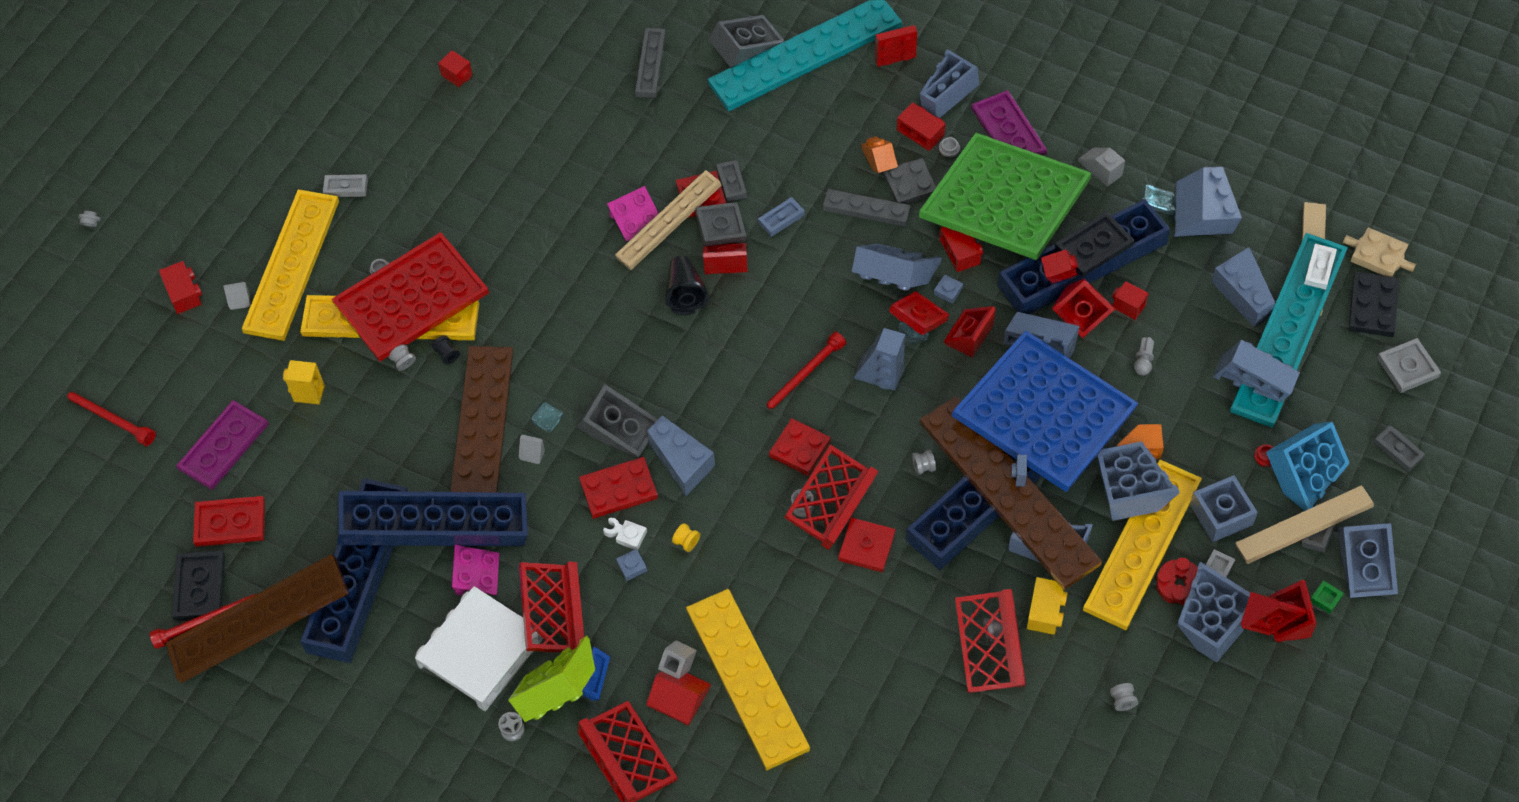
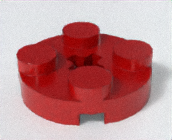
[1156,558,1198,605]

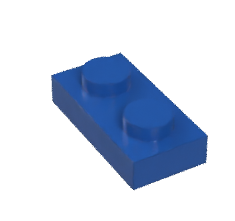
[582,646,610,701]

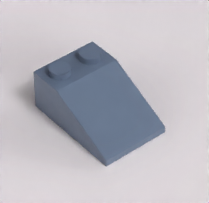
[1338,523,1398,598]

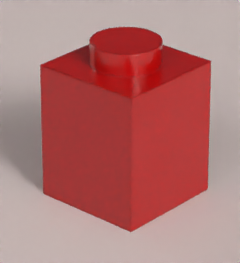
[438,51,473,87]
[1041,249,1078,284]
[1112,281,1149,320]

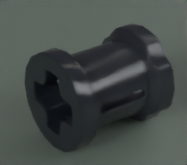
[432,335,460,365]

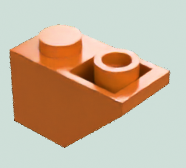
[861,137,898,173]
[1117,424,1164,459]

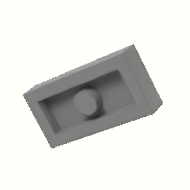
[323,174,368,197]

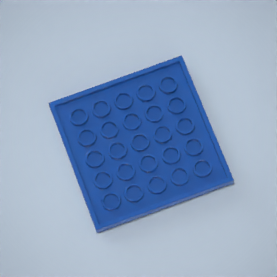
[952,330,1138,492]

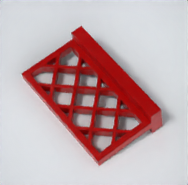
[784,444,879,550]
[519,561,584,653]
[955,589,1026,693]
[577,701,677,802]

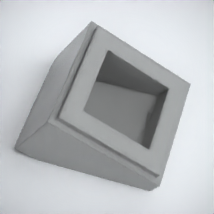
[224,282,251,310]
[519,435,545,464]

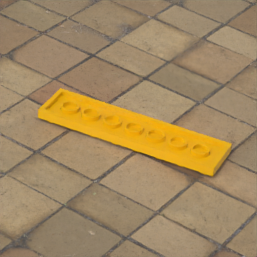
[242,189,339,341]
[300,295,479,340]
[1083,460,1202,630]
[686,589,810,771]

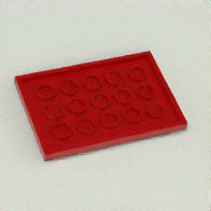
[332,232,489,362]

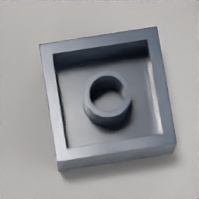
[1190,475,1258,542]

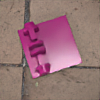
[607,186,659,242]
[452,545,499,596]

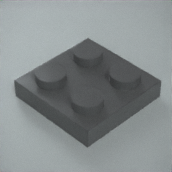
[883,158,936,204]
[695,202,747,246]

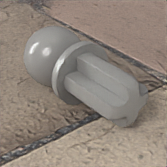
[1134,337,1154,376]

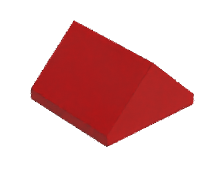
[703,243,748,274]
[1052,278,1115,338]
[943,306,996,358]
[1268,580,1317,642]
[1241,592,1307,635]
[646,671,711,726]

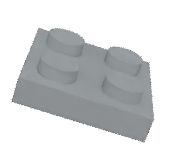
[1377,338,1441,393]

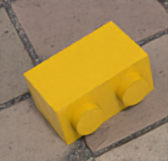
[283,360,325,405]
[1027,577,1068,635]

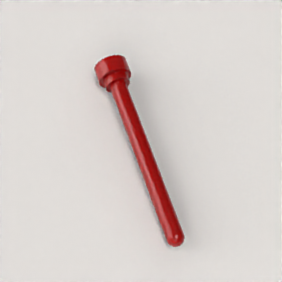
[767,331,847,409]
[67,392,156,446]
[149,594,256,649]

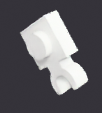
[603,518,647,550]

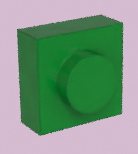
[1310,580,1344,614]

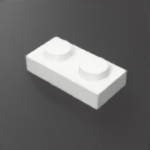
[1304,244,1337,290]

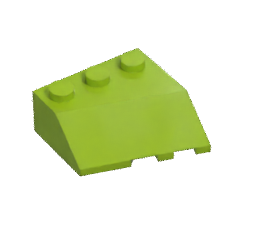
[508,636,595,722]

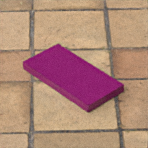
[971,90,1047,156]
[176,400,269,490]

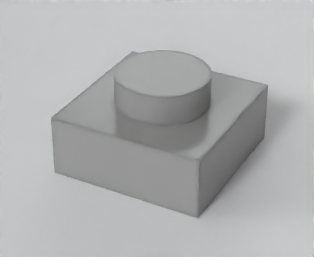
[1206,549,1235,578]

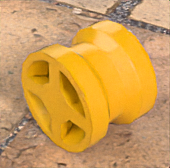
[672,523,700,552]

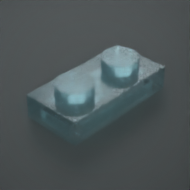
[1141,184,1176,216]

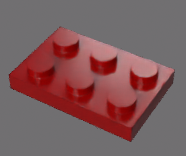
[579,457,658,519]
[193,496,265,547]

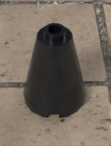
[665,256,709,315]

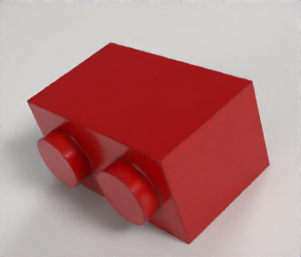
[897,102,946,151]
[939,226,983,272]
[159,261,202,314]

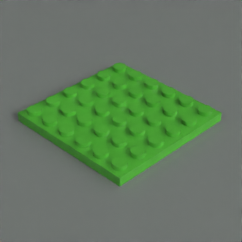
[919,133,1091,260]

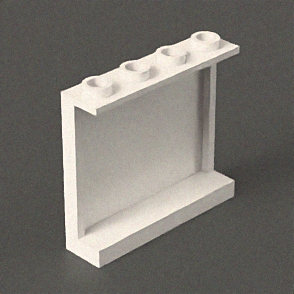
[415,586,543,711]

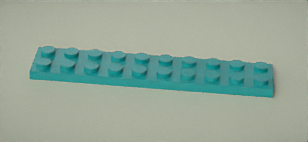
[708,0,902,112]
[1230,233,1348,428]

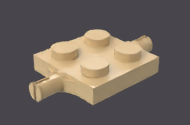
[1343,227,1416,277]

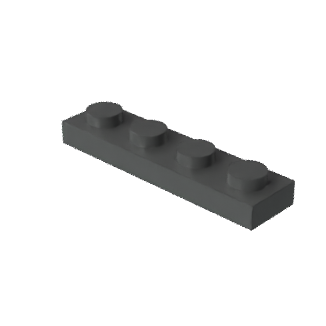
[635,28,666,98]
[823,189,911,227]

